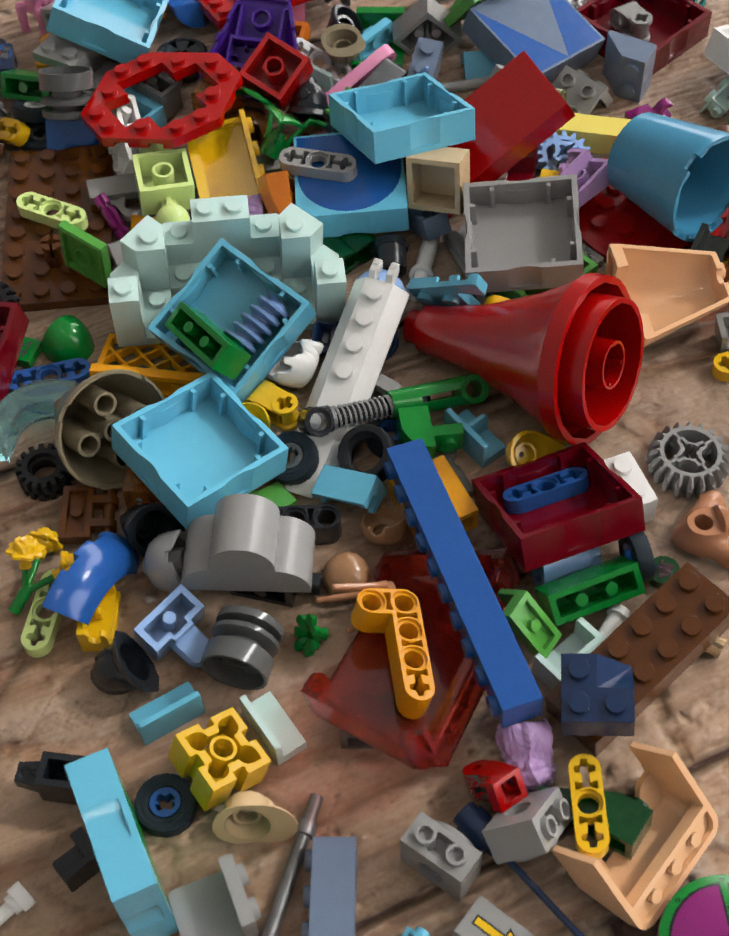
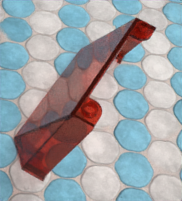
[300,548,519,770]

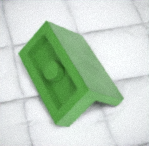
[497,588,562,659]

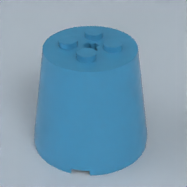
[607,112,729,242]

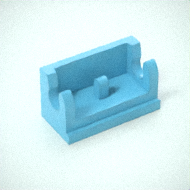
[311,464,387,514]

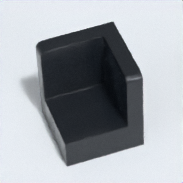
[52,827,101,893]

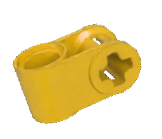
[244,380,300,431]

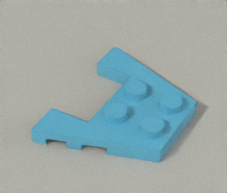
[408,273,488,306]

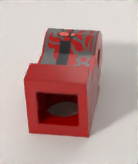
[462,759,528,813]

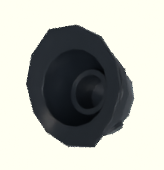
[286,77,330,123]
[119,503,185,557]
[90,630,159,695]

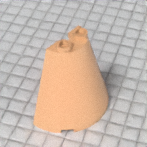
[606,244,729,347]

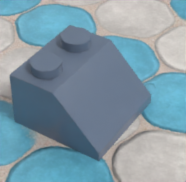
[603,30,657,103]

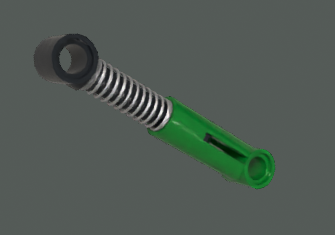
[297,374,489,437]

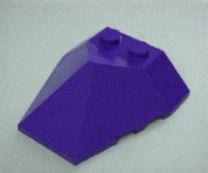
[198,0,299,102]

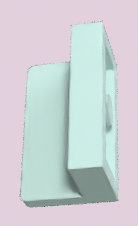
[239,691,307,766]

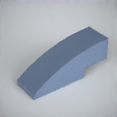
[406,190,452,241]

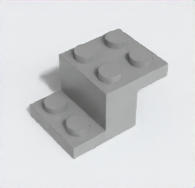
[32,33,117,95]

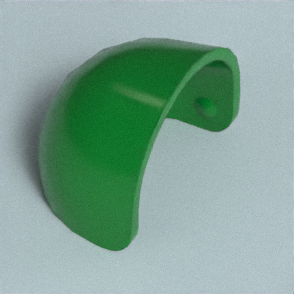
[42,315,95,363]

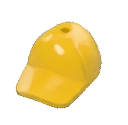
[505,430,565,467]

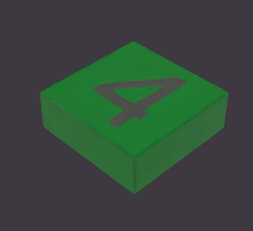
[17,336,42,368]

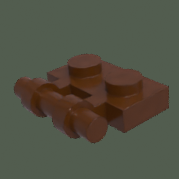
[58,485,119,544]

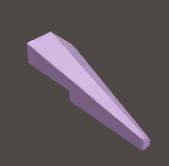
[558,148,610,208]

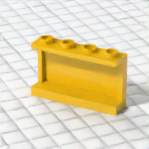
[186,109,269,214]

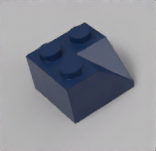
[561,654,635,736]

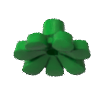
[294,614,329,657]

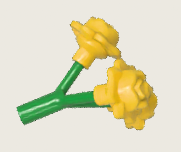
[5,527,74,615]

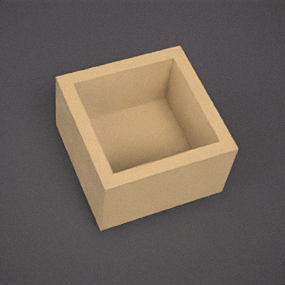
[406,147,470,215]

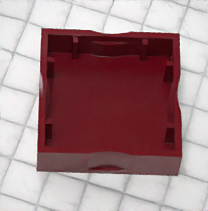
[577,0,712,75]
[471,442,646,572]

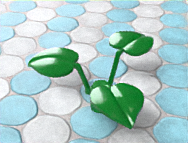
[235,87,327,161]

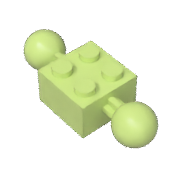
[132,144,195,224]

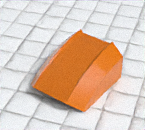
[257,170,296,215]

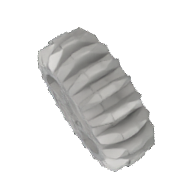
[646,421,729,500]

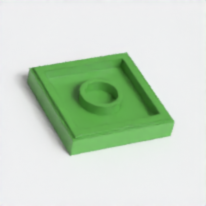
[57,220,112,289]

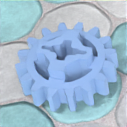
[536,131,593,171]

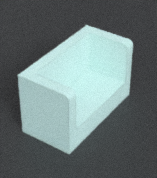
[531,617,606,690]

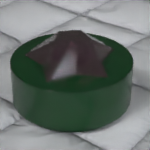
[649,556,680,589]

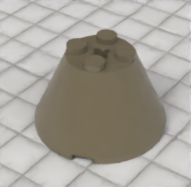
[54,369,165,490]

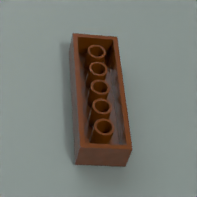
[545,562,729,757]

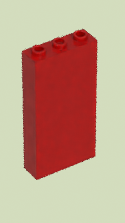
[403,50,576,218]

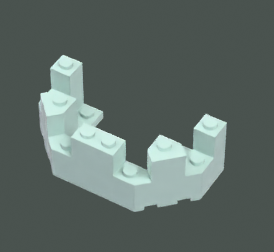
[107,195,347,347]

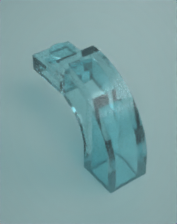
[0,379,77,462]

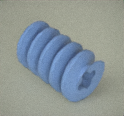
[224,289,290,354]

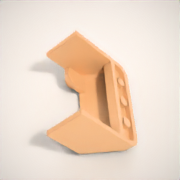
[551,741,718,930]

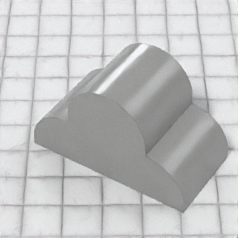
[180,493,316,593]

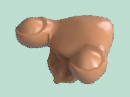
[671,490,729,569]

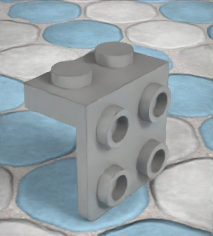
[552,65,613,115]
[168,853,262,936]

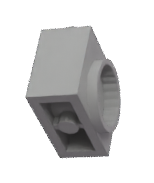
[481,786,573,864]
[400,811,482,901]

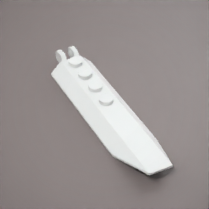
[284,258,410,499]

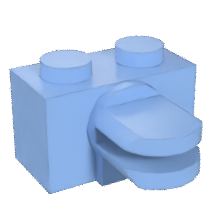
[133,584,209,668]

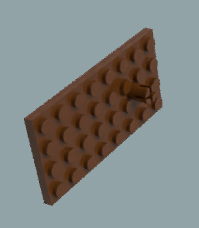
[0,144,114,312]

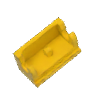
[76,585,121,652]

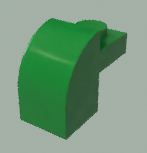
[396,405,464,459]

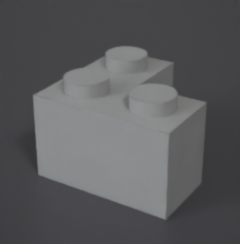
[392,0,462,56]

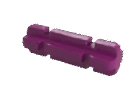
[93,193,130,240]

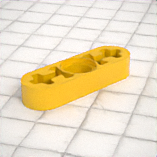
[568,754,610,859]

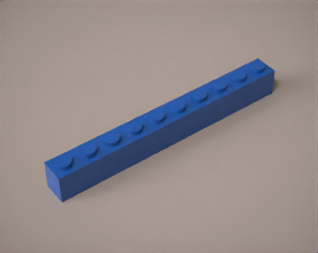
[383,438,543,728]

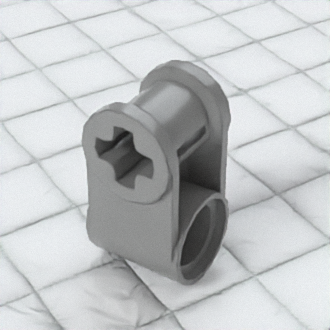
[610,1,653,42]

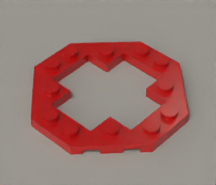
[80,52,243,149]

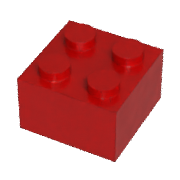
[239,32,313,112]

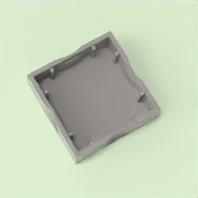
[463,174,584,293]

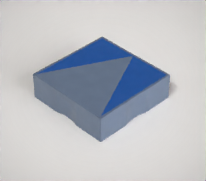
[461,0,605,83]

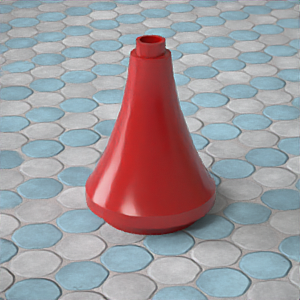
[403,273,644,446]

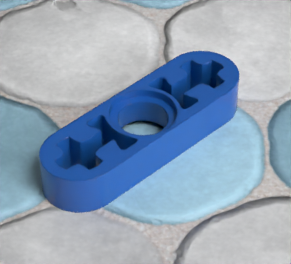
[9,358,90,399]
[503,467,590,515]

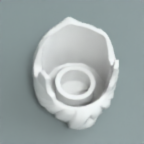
[267,339,324,388]

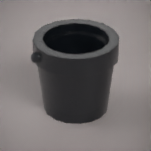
[369,234,410,278]

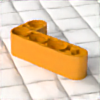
[350,588,435,720]

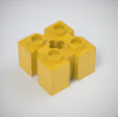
[167,707,271,812]

